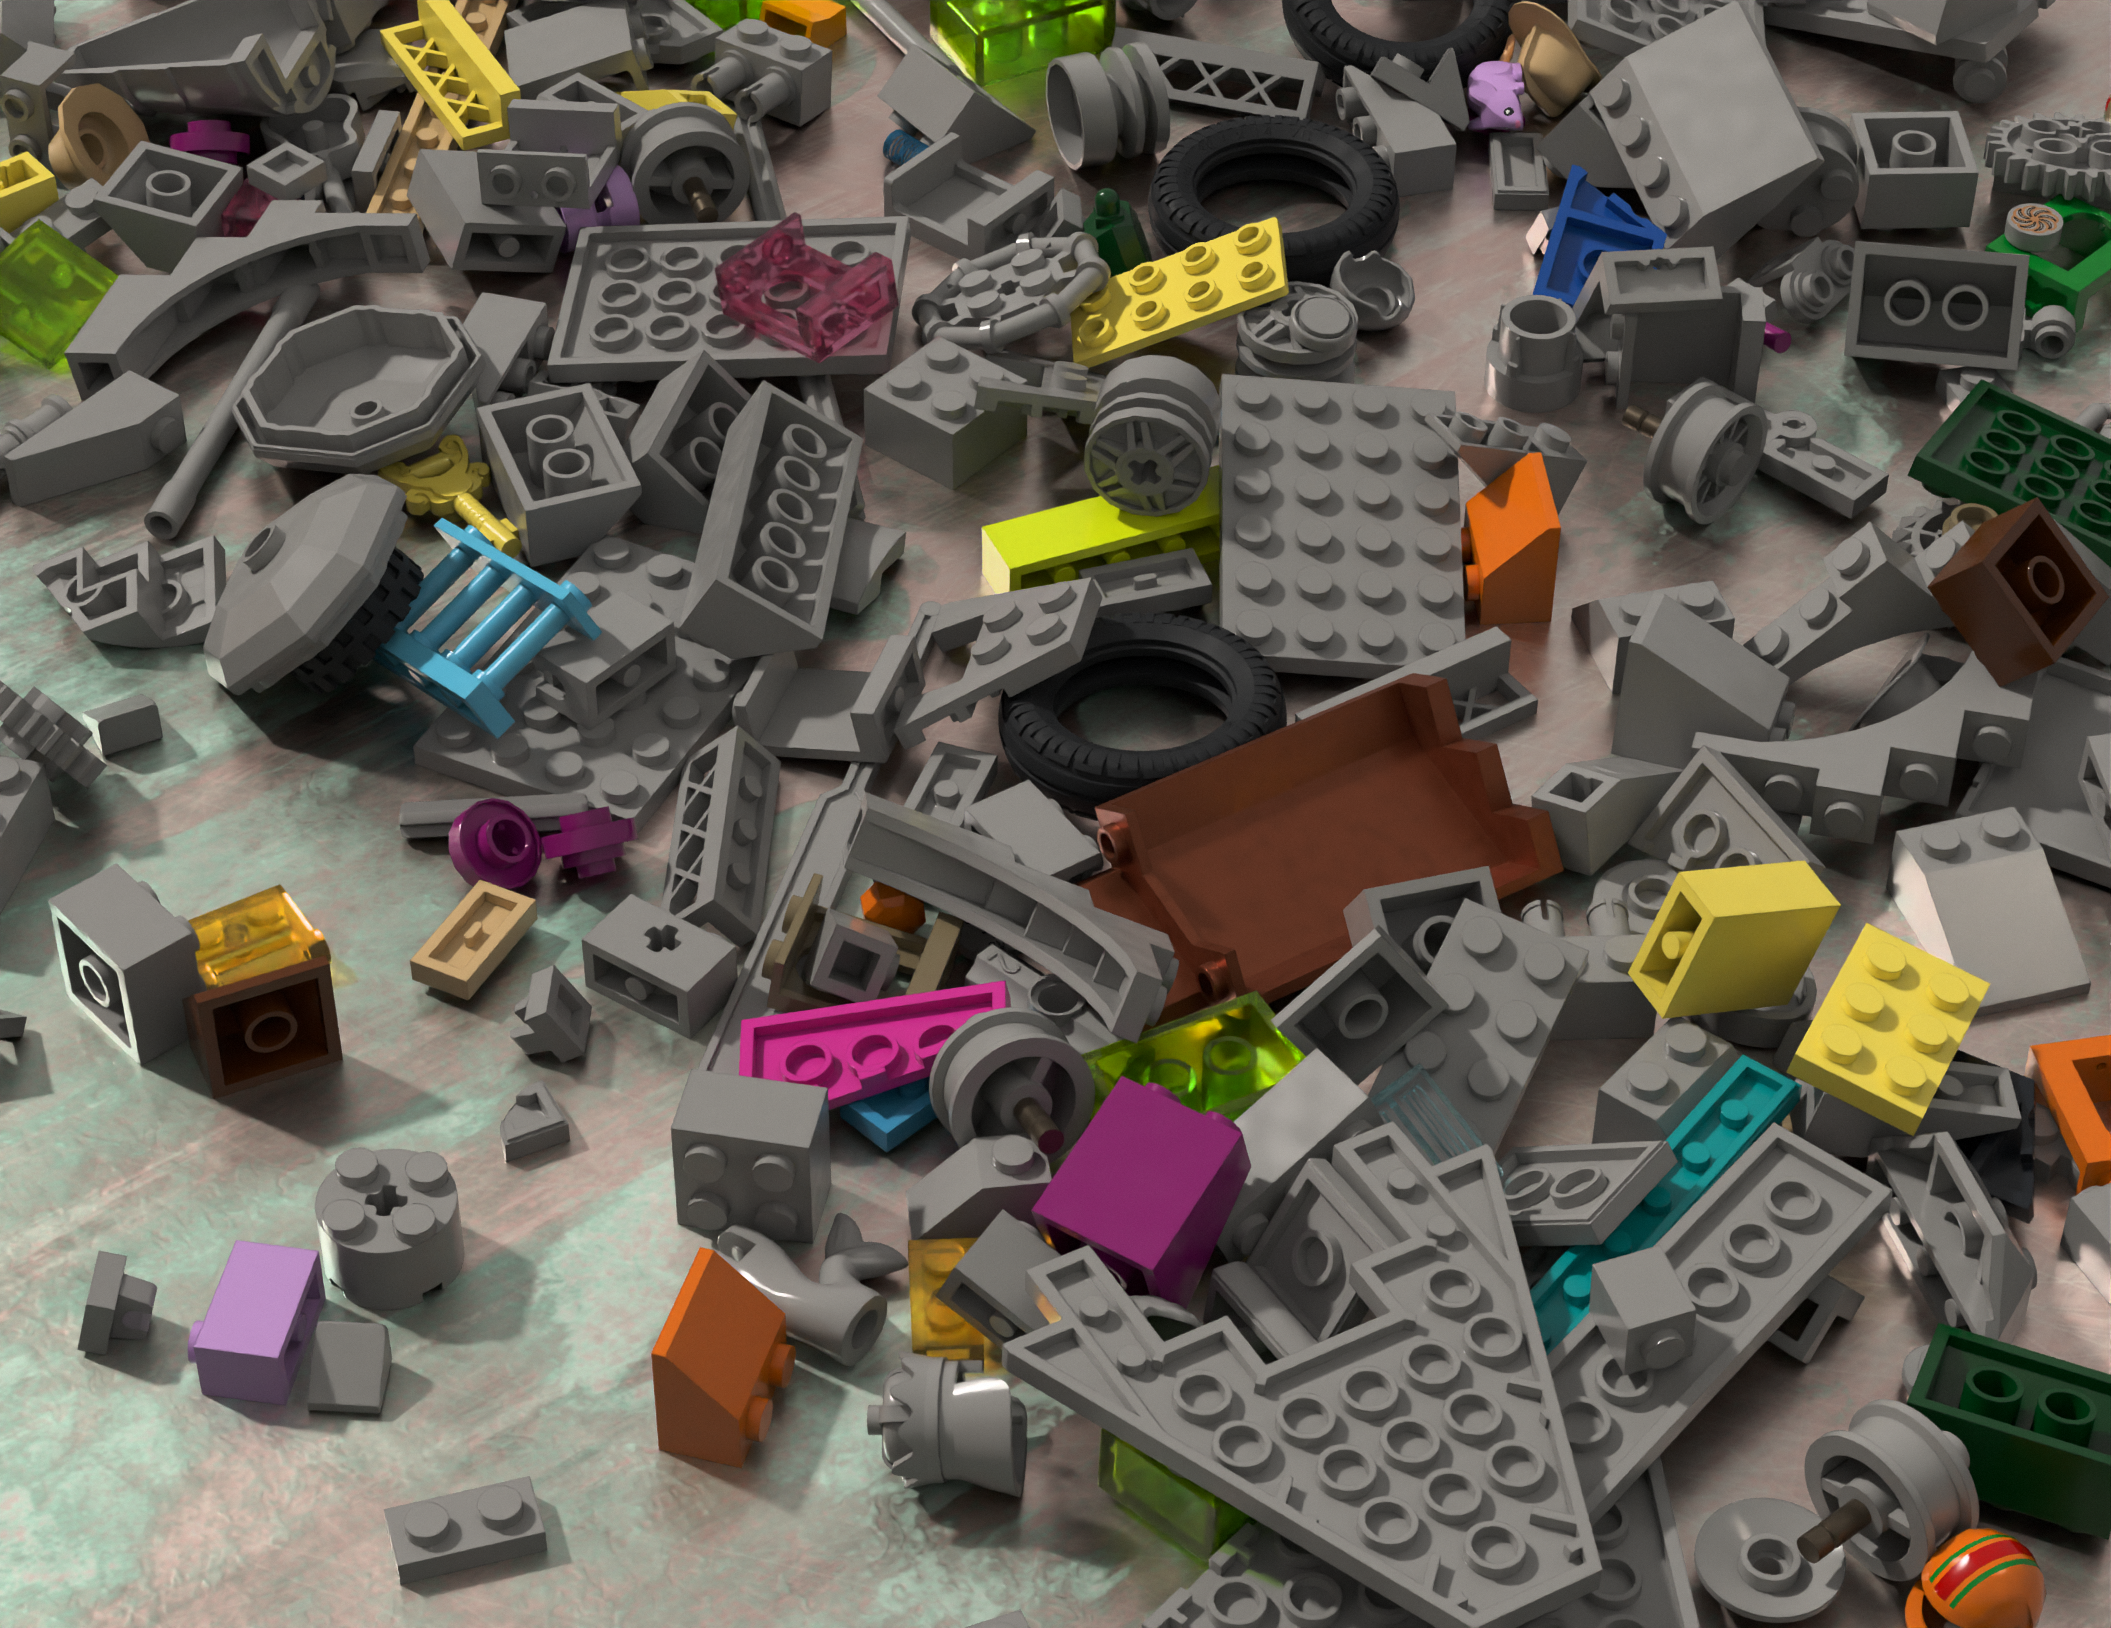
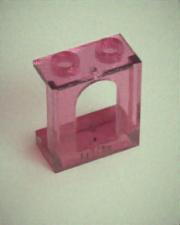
[714,212,899,363]

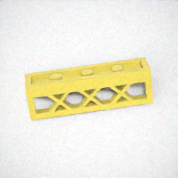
[380,0,521,151]

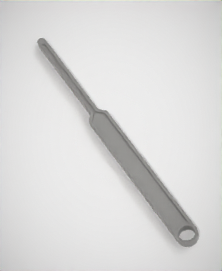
[697,601,942,1075]

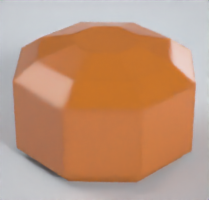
[860,881,926,934]

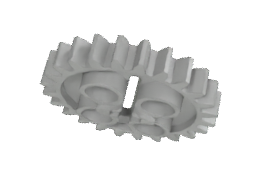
[1983,112,2111,202]

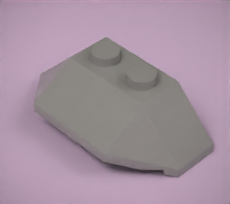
[1865,1131,2037,1344]

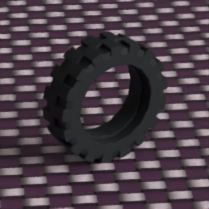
[290,546,424,694]

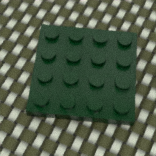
[1907,379,2111,567]

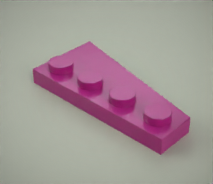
[739,980,1011,1110]

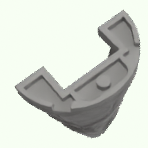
[54,0,336,118]

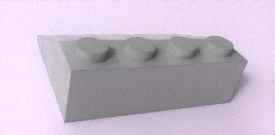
[1590,0,1825,260]

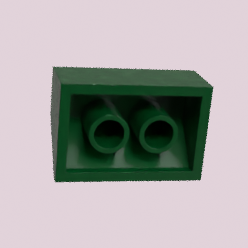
[1907,1323,2111,1540]

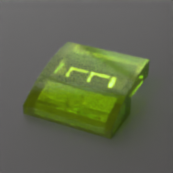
[0,219,118,369]

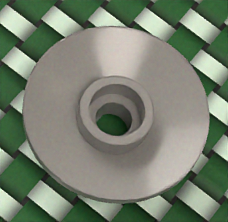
[1694,1498,1846,1623]

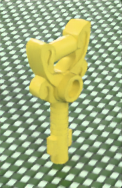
[378,434,522,558]

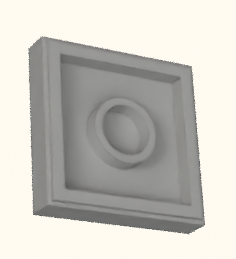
[1245,1158,1400,1343]

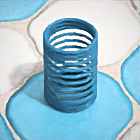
[883,130,929,166]

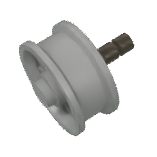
[1622,382,1768,525]

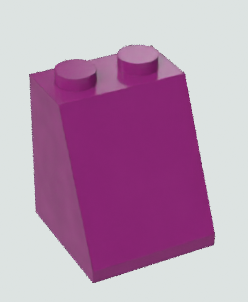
[1031,1076,1251,1310]

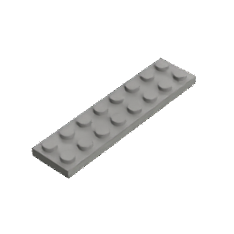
[1547,1122,1892,1527]

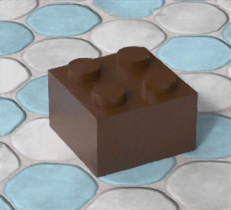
[1927,497,2109,687]

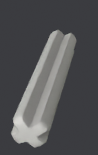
[399,793,589,840]

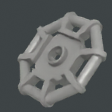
[912,232,1111,355]

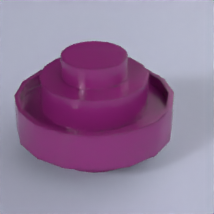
[169,120,251,166]
[449,798,542,891]
[541,806,638,879]

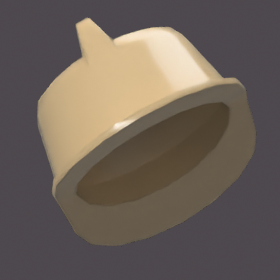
[1508,1,1603,117]

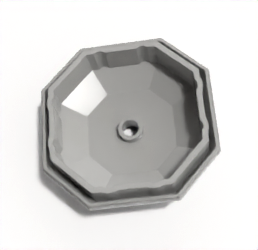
[231,305,486,474]
[203,474,408,696]

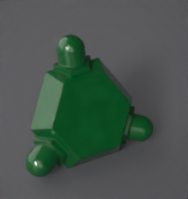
[1083,188,1153,278]

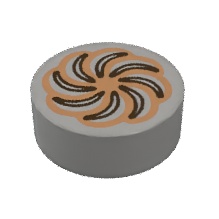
[2004,203,2064,252]

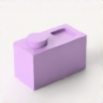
[188,1240,326,1406]

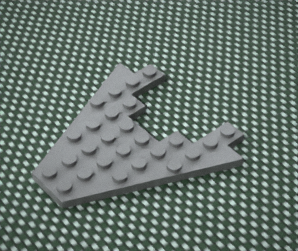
[1002,1121,1603,1628]

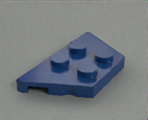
[1533,164,1667,308]

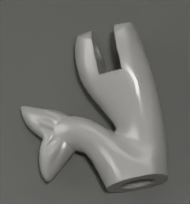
[689,1213,909,1367]

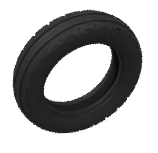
[1282,0,1521,89]
[1148,115,1400,289]
[998,612,1287,821]

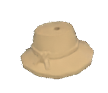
[48,83,150,190]

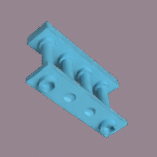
[373,518,602,739]

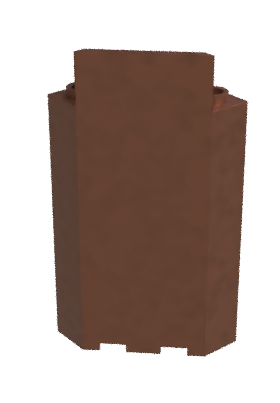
[1074,673,1564,1035]

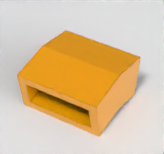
[759,0,847,48]

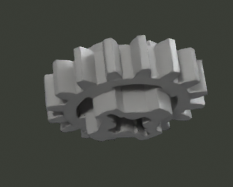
[0,681,107,789]

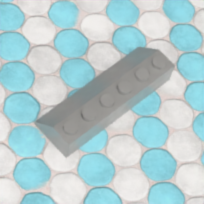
[679,380,864,659]

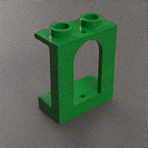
[1985,194,2111,333]

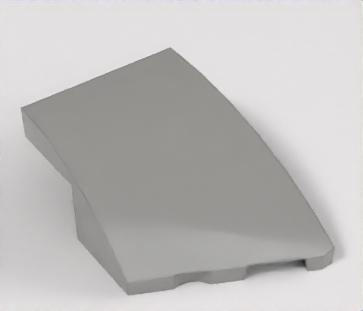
[33,535,226,648]

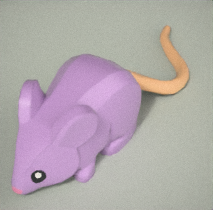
[1467,34,1524,131]

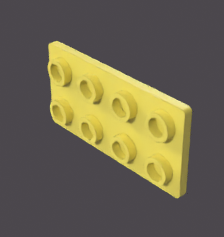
[1070,217,1289,368]

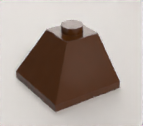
[182,955,343,1099]

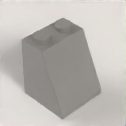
[1611,592,1797,770]

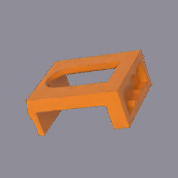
[2024,1035,2111,1196]

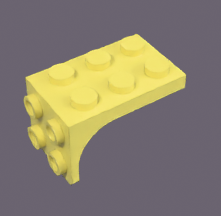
[1786,922,1990,1136]

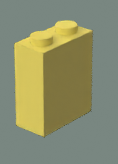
[1628,860,1841,1019]

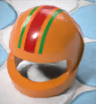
[1905,1528,2047,1628]

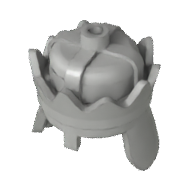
[867,1351,1027,1497]

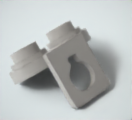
[1747,236,1855,324]

